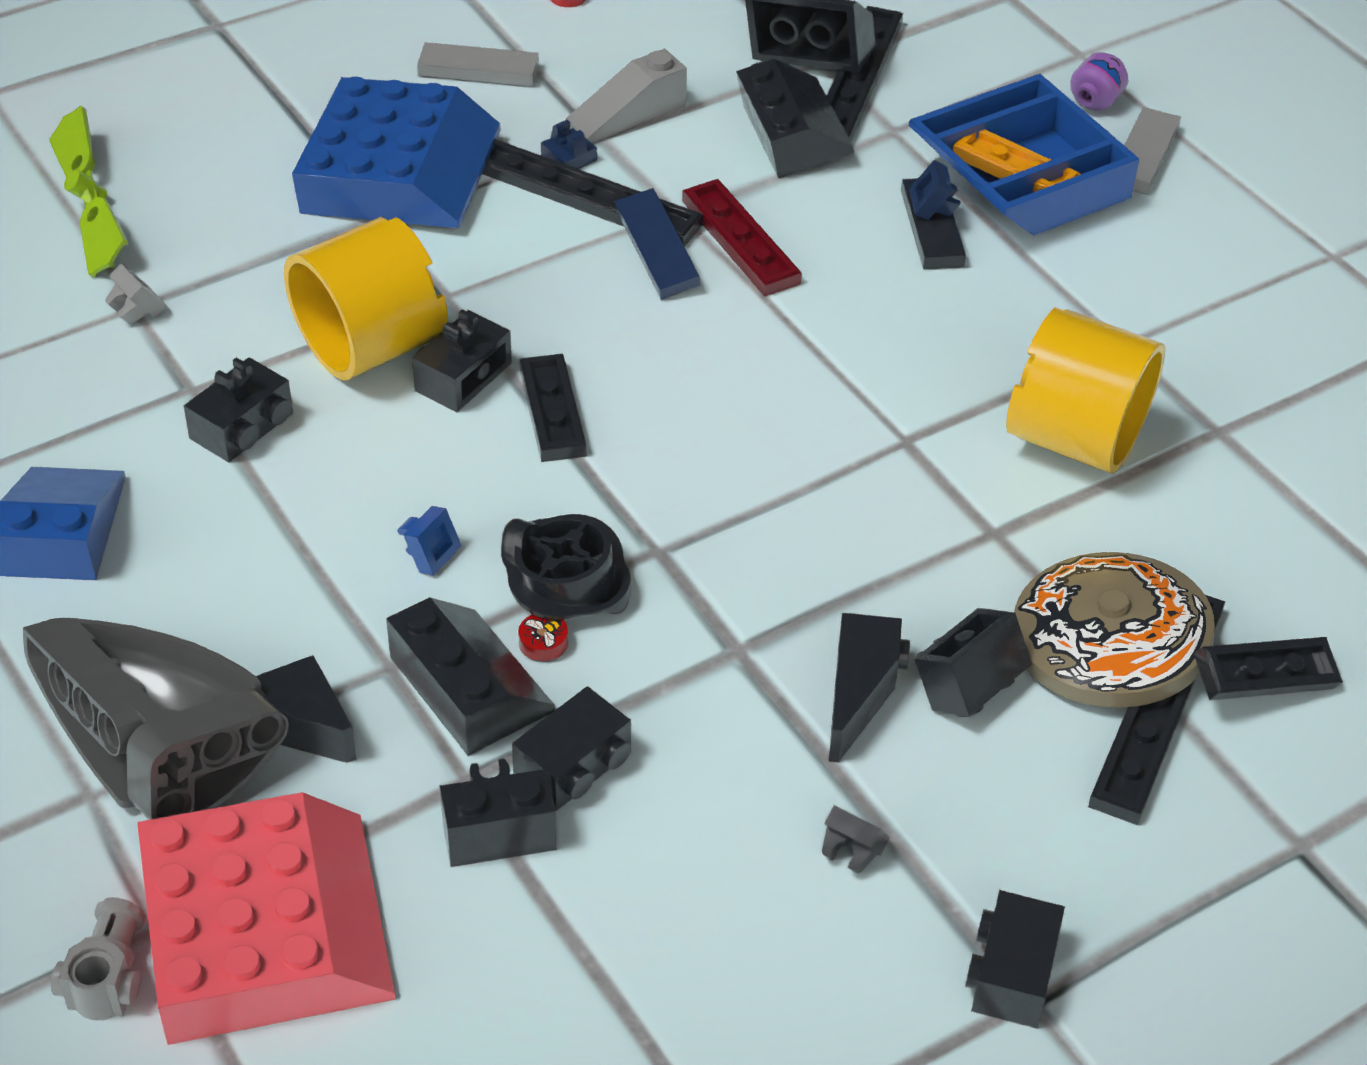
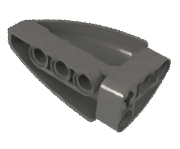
[23,618,289,820]

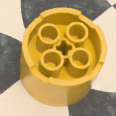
[284,216,448,380]
[1006,307,1166,474]

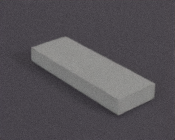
[417,42,539,87]
[1124,107,1181,194]

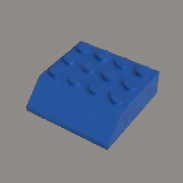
[909,73,1140,236]
[292,76,501,228]

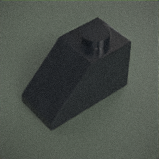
[256,655,356,763]

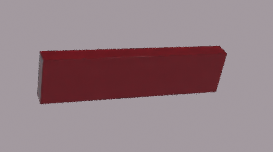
[682,179,802,297]

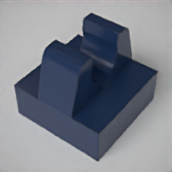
[541,119,597,169]
[909,160,961,220]

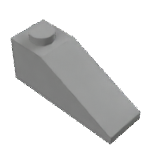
[566,48,687,143]

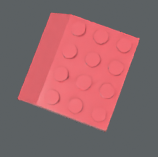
[137,792,396,1045]

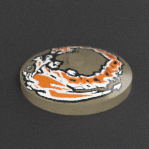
[1014,552,1215,708]

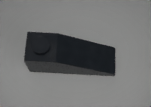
[828,613,910,763]

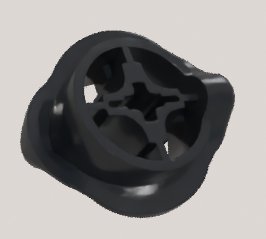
[501,514,631,620]

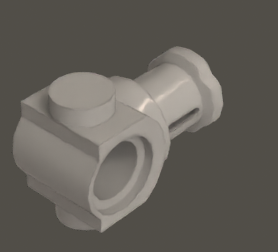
[51,897,146,1020]

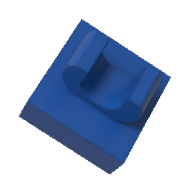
[397,506,462,575]

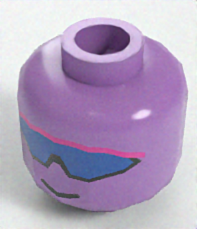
[1070,52,1129,111]

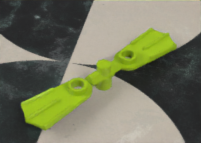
[49,106,128,277]

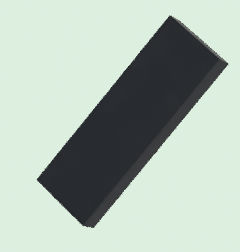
[901,178,966,269]
[519,354,587,462]
[1194,637,1343,700]

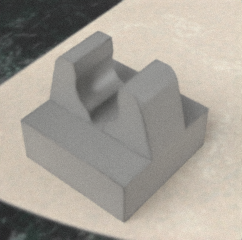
[105,264,167,325]

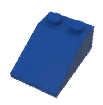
[0,467,126,580]

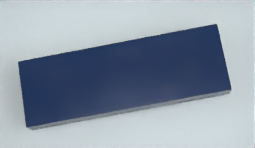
[615,188,700,299]

